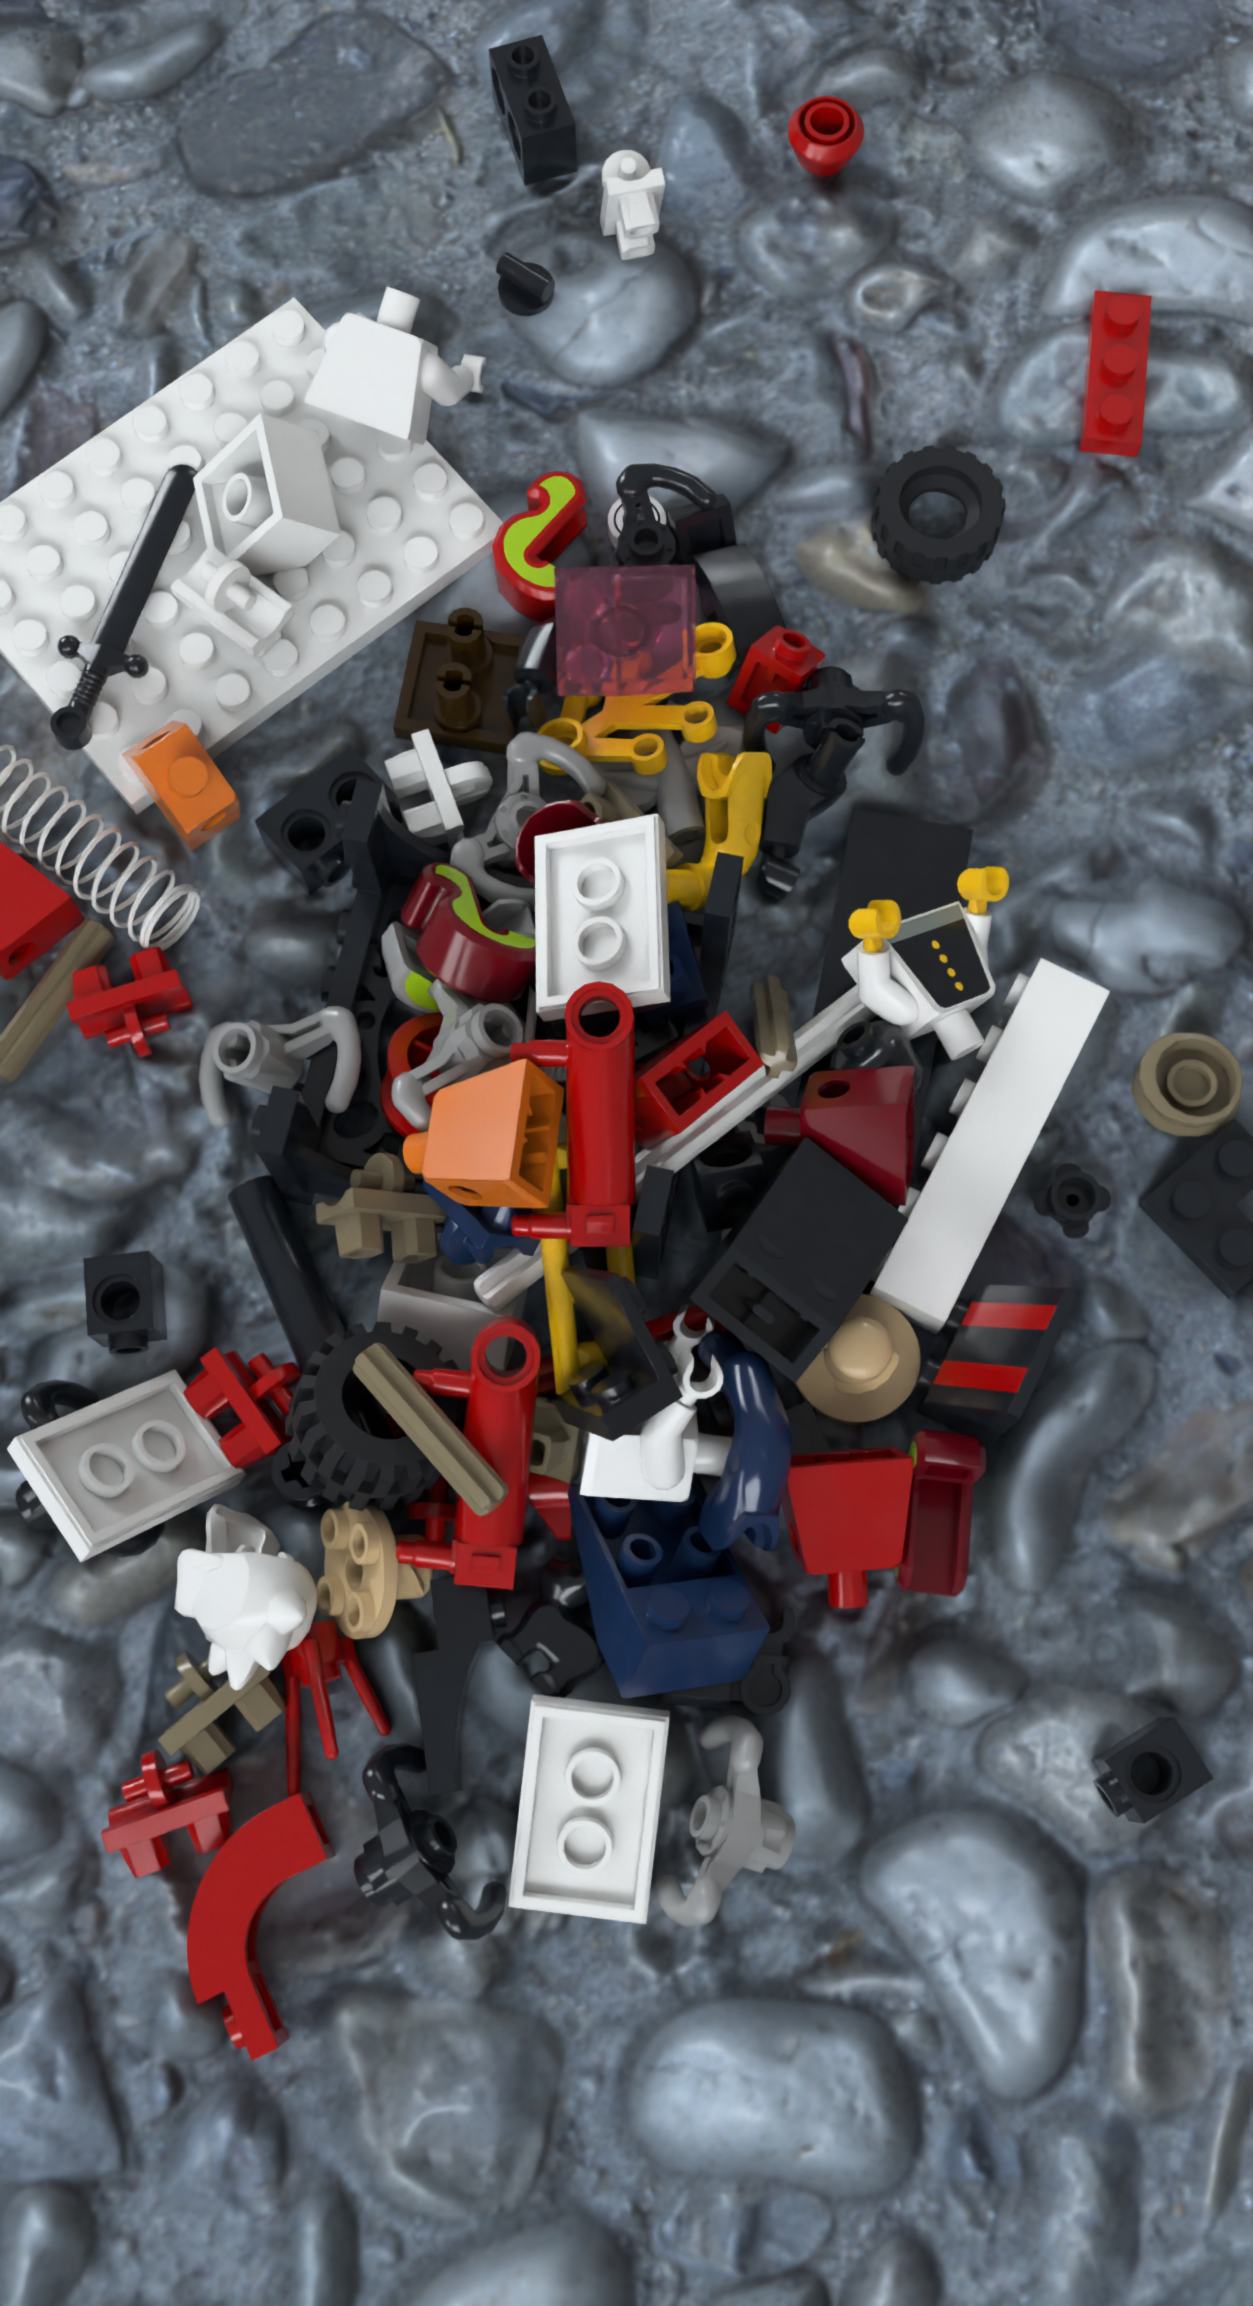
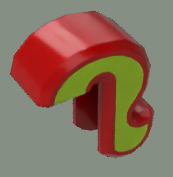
[492,471,587,622]

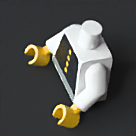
[841,866,1009,1060]

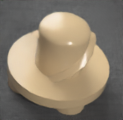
[794,1293,921,1426]
[316,1501,435,1639]

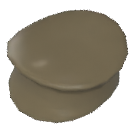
[1132,1033,1243,1137]

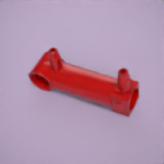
[510,981,636,1247]
[396,1316,541,1590]

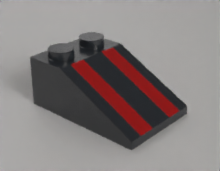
[914,1285,1078,1447]

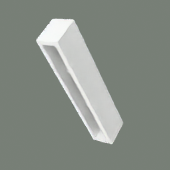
[869,958,1110,1335]

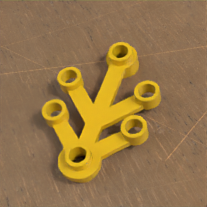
[537,622,737,776]

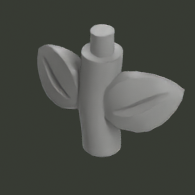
[590,725,745,847]

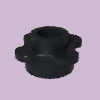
[1033,1163,1111,1239]

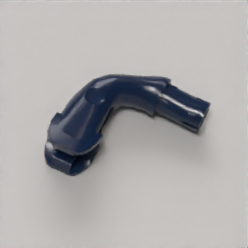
[698,1329,793,1551]

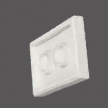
[535,813,671,1022]
[7,1369,247,1562]
[508,1694,670,1924]

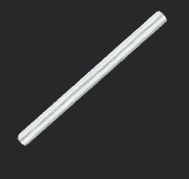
[474,984,877,1311]

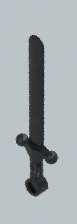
[50,464,198,750]

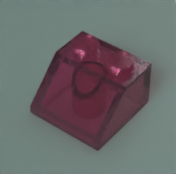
[554,564,696,696]

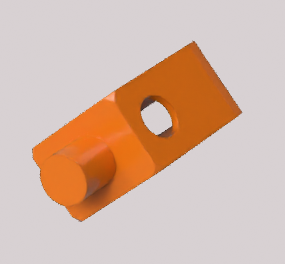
[122,720,241,852]
[403,1059,565,1208]

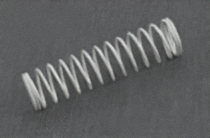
[0,745,200,951]

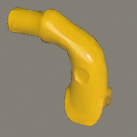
[666,752,772,912]

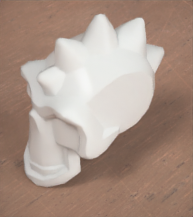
[174,1504,317,1691]

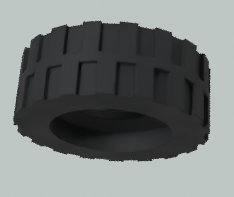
[871,445,1006,585]

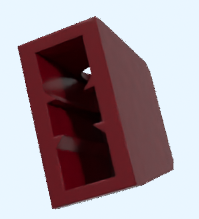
[764,1066,915,1206]

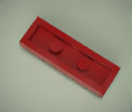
[1080,290,1152,457]

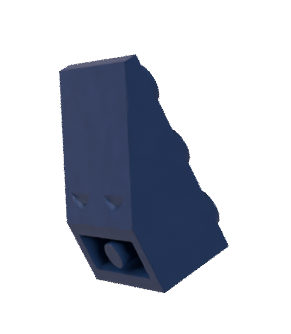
[568,1480,770,1699]

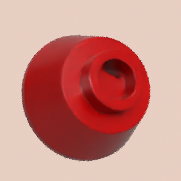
[788,96,864,176]

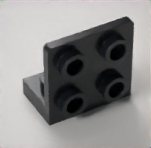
[553,1265,683,1441]

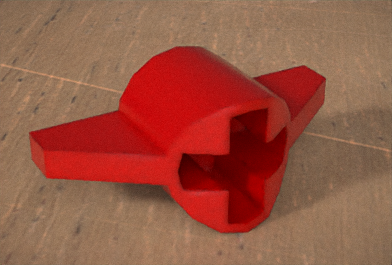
[527,1471,571,1540]

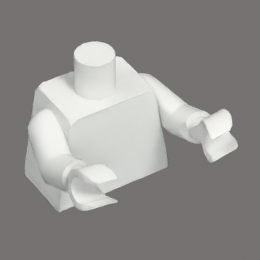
[304,287,486,445]
[580,1305,733,1502]

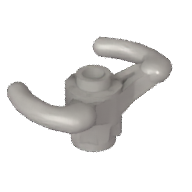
[450,732,606,912]
[391,979,526,1132]
[199,1006,362,1128]
[655,1715,795,1928]

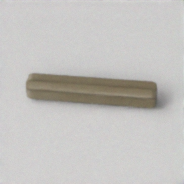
[0,918,115,1082]
[750,975,798,1079]
[353,1343,509,1516]

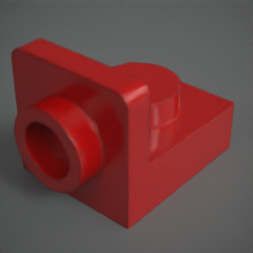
[726,626,826,735]

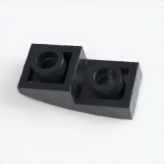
[689,543,787,669]

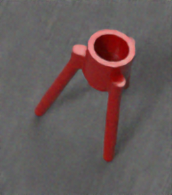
[281,1620,392,1797]

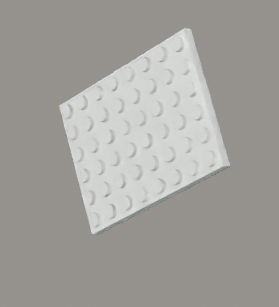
[0,297,503,815]

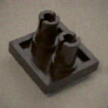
[393,608,527,755]

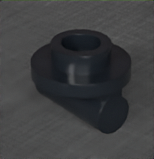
[496,252,555,316]

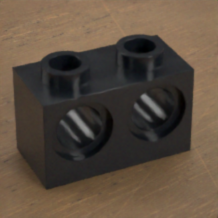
[489,35,577,186]
[254,746,403,896]

